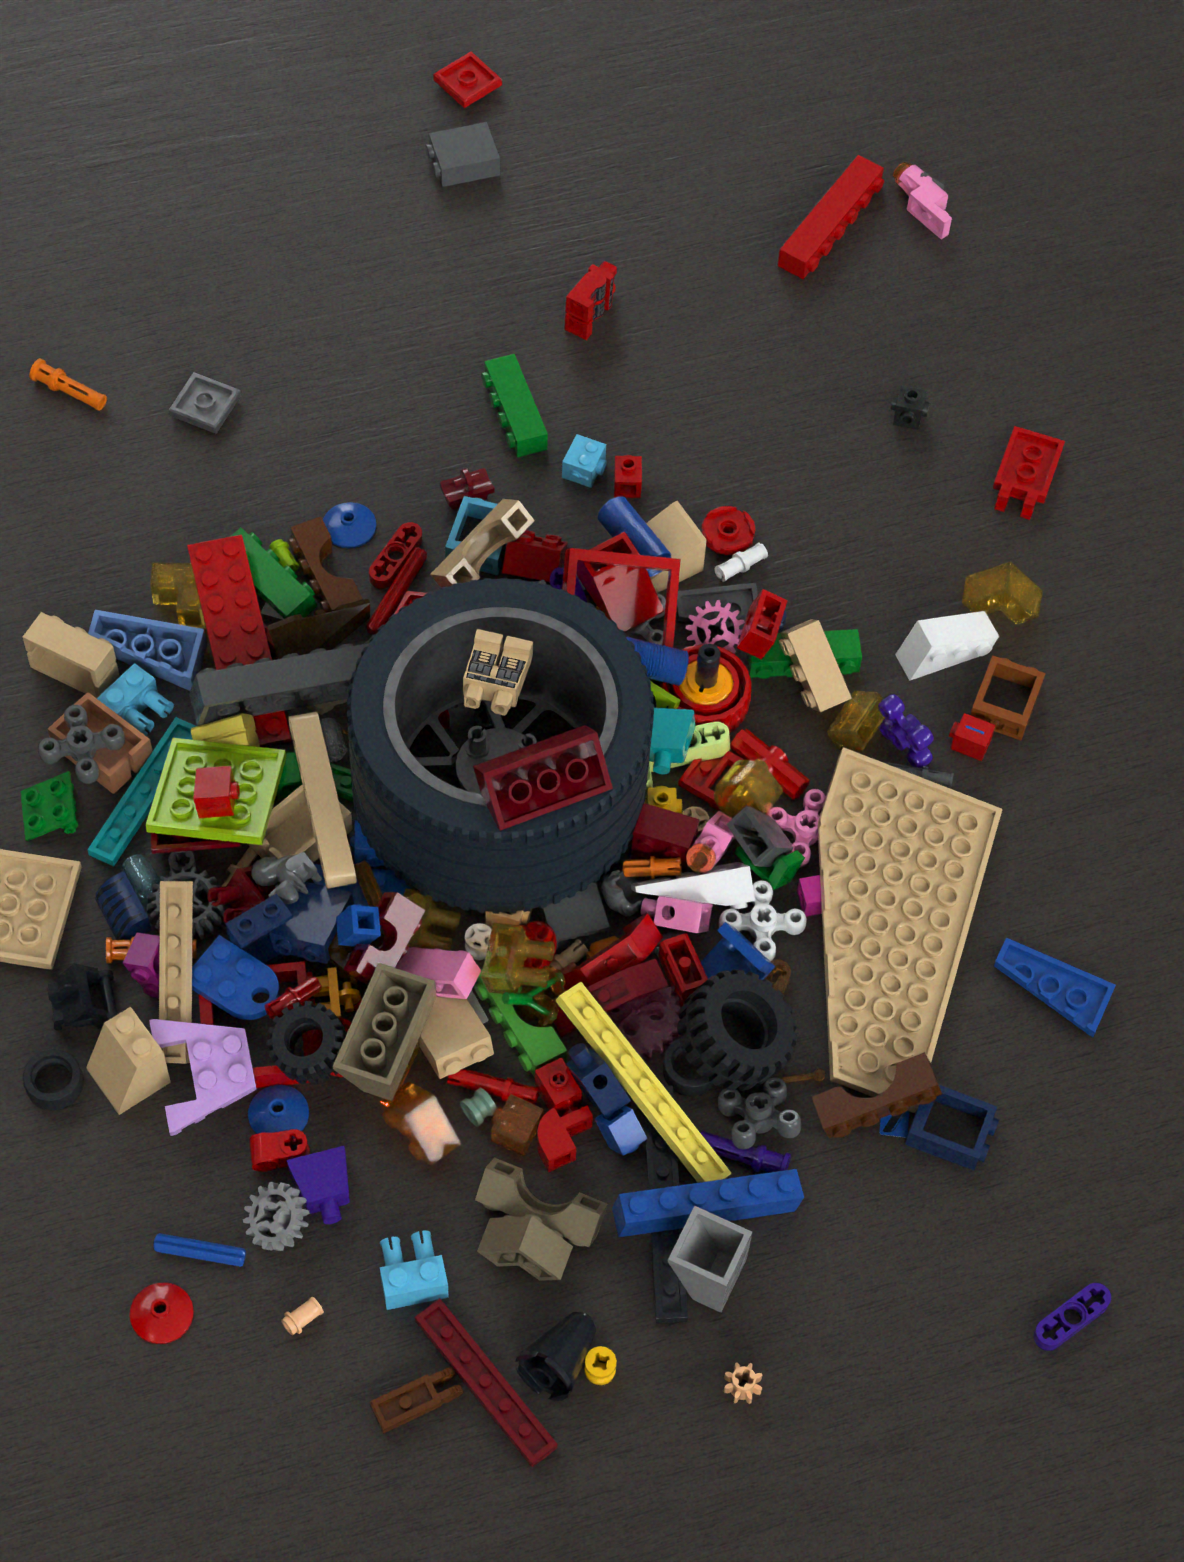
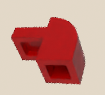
[537,1105,593,1173]

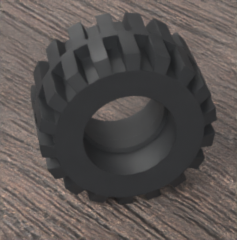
[267,1001,347,1085]

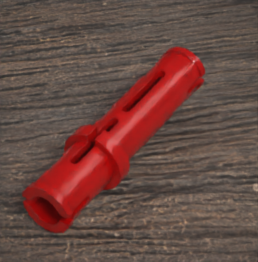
[447,1069,540,1107]

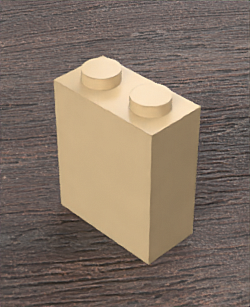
[417,997,494,1079]

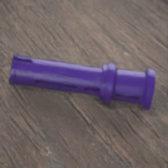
[701,1130,791,1173]

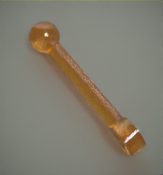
[780,1068,826,1083]

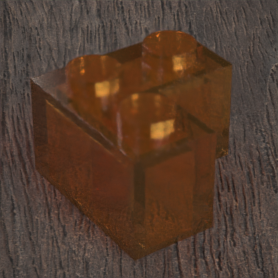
[380,1081,461,1165]

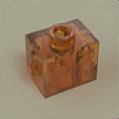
[491,1094,544,1156]

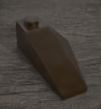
[266,599,370,660]

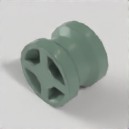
[460,1088,498,1126]

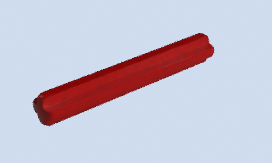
[367,547,427,635]

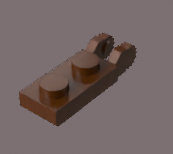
[370,1367,464,1434]

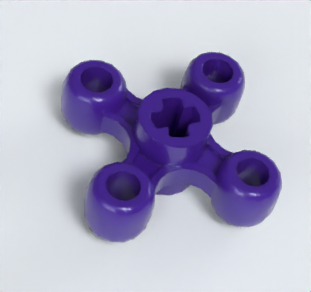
[878,694,934,768]

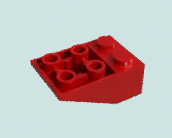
[576,531,664,632]

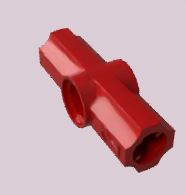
[730,728,810,799]

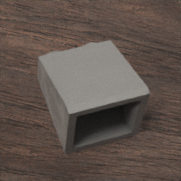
[668,1206,752,1312]

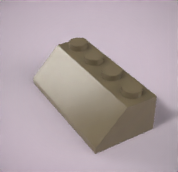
[332,962,436,1101]

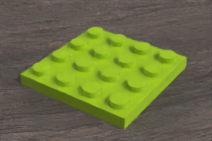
[146,738,286,845]

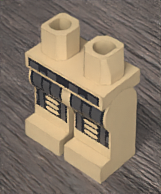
[463,629,533,716]

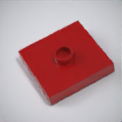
[433,52,502,108]

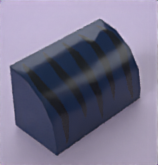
[95,871,152,940]

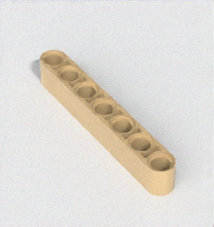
[289,712,356,889]

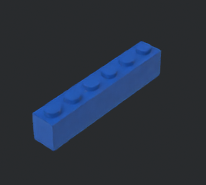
[612,1169,804,1237]

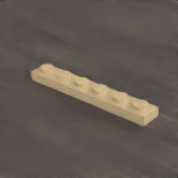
[159,881,193,1064]

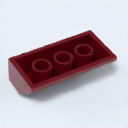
[473,725,613,831]

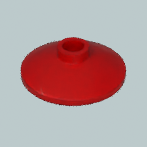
[130,1282,194,1344]

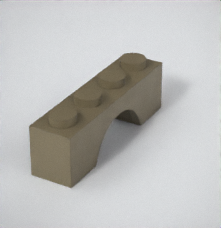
[475,1157,608,1247]

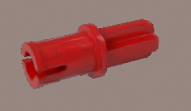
[265,977,322,1020]

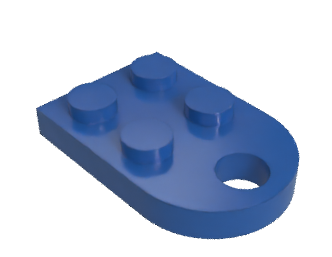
[192,935,280,1020]

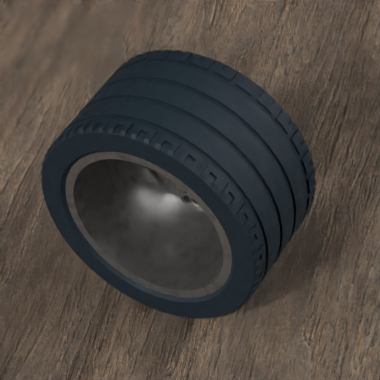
[347,578,654,914]

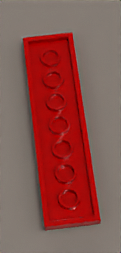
[187,535,291,748]

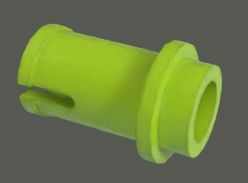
[269,539,300,572]

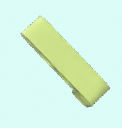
[645,722,730,798]

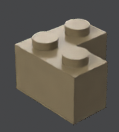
[477,1214,573,1281]

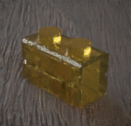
[827,691,885,752]

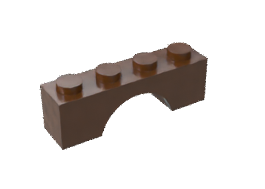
[288,516,363,613]
[812,1052,942,1138]

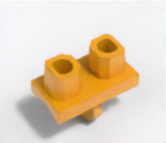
[313,967,361,1018]

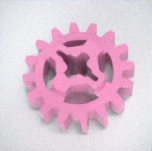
[686,600,745,653]

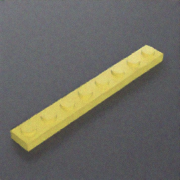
[555,982,732,1183]

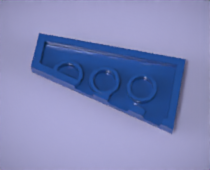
[994,938,1116,1038]

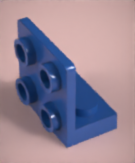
[701,922,776,980]

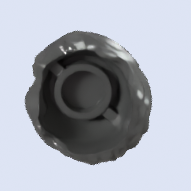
[601,870,647,917]

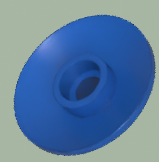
[323,502,376,548]
[248,1085,309,1138]

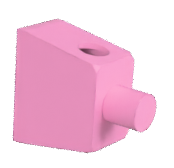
[641,896,713,933]

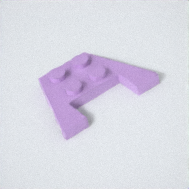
[149,1019,257,1136]

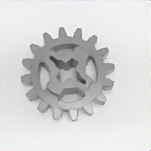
[243,1182,310,1251]

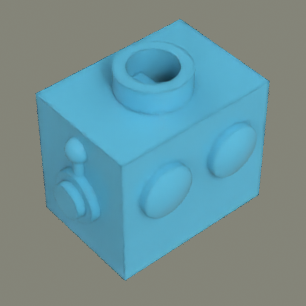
[562,434,607,488]

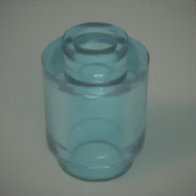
[122,854,160,898]

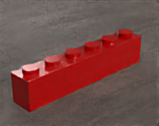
[778,155,884,279]

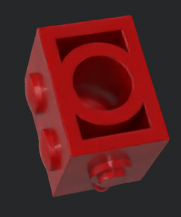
[193,766,240,818]
[535,1058,582,1117]

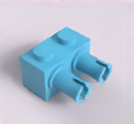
[97,663,174,736]
[380,1230,449,1310]

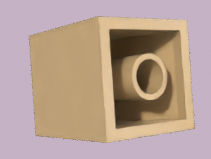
[646,501,706,593]
[86,1007,171,1115]

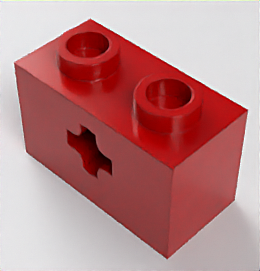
[737,589,788,660]

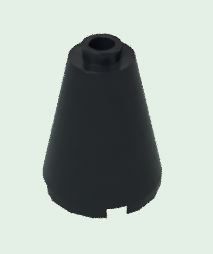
[515,1312,596,1401]

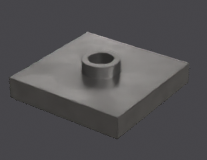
[169,372,241,434]

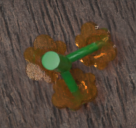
[502,965,566,1027]

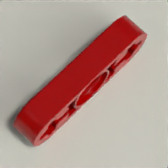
[369,522,422,589]

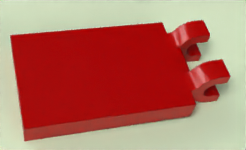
[993,426,1065,520]

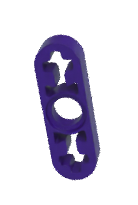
[1033,1283,1111,1351]

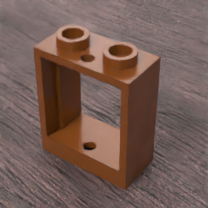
[970,655,1046,741]

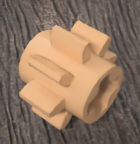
[724,1363,762,1404]

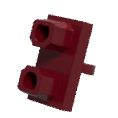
[440,468,495,510]

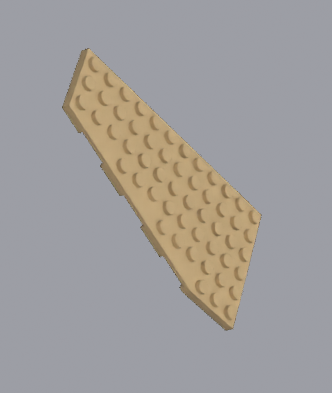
[818,747,1002,1113]

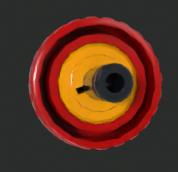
[658,644,752,733]

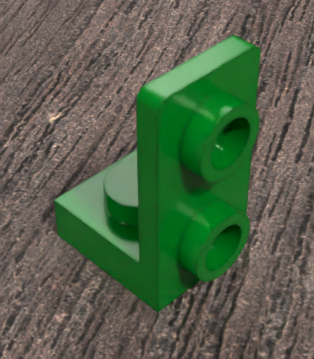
[734,846,805,890]

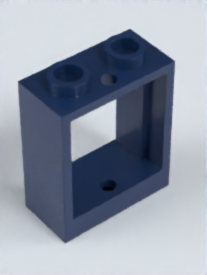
[905,1085,999,1170]

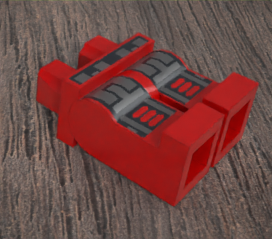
[564,261,617,340]

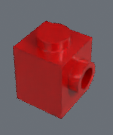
[614,455,642,498]

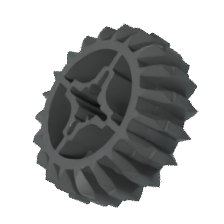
[146,866,226,941]

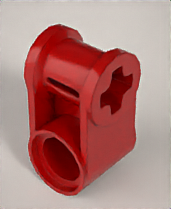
[249,1129,310,1172]

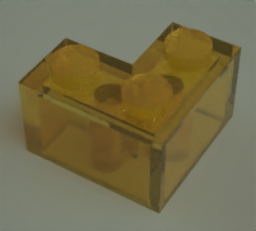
[962,561,1043,624]
[150,563,206,628]

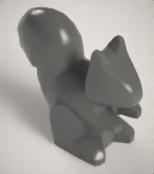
[251,851,322,904]

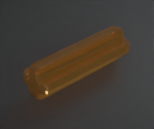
[354,861,383,907]

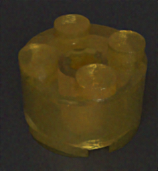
[714,759,783,817]

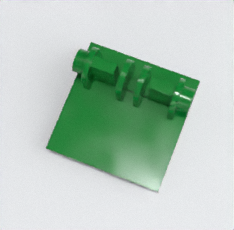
[20,771,78,841]

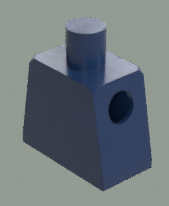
[567,1043,631,1118]

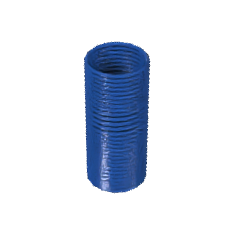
[598,496,671,577]
[626,636,689,686]

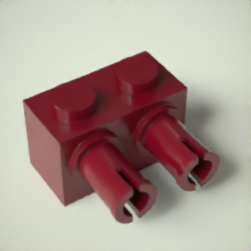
[208,866,276,923]

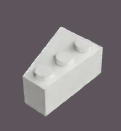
[895,611,999,681]

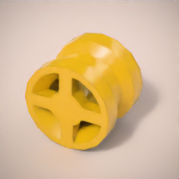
[584,1346,617,1385]

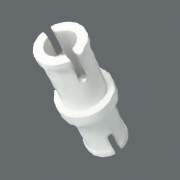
[714,543,768,582]

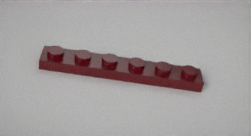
[415,1298,558,1467]

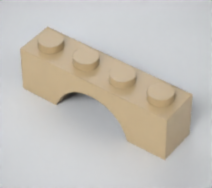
[430,499,535,588]

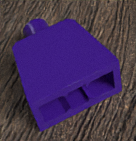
[287,1146,350,1224]

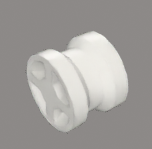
[465,923,494,960]

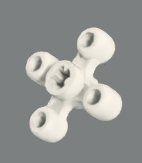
[719,880,807,961]

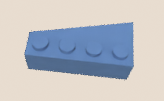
[88,610,208,691]

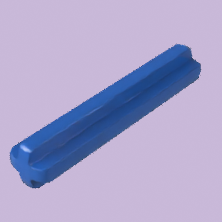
[153,1233,246,1267]

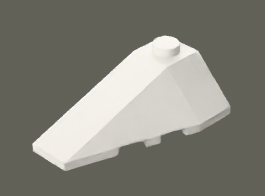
[631,862,755,909]

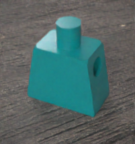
[649,708,696,774]

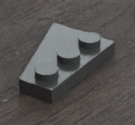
[676,583,758,631]

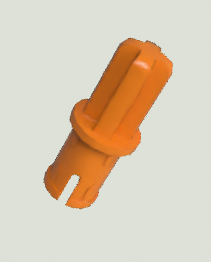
[623,856,682,879]

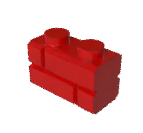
[658,933,708,1006]

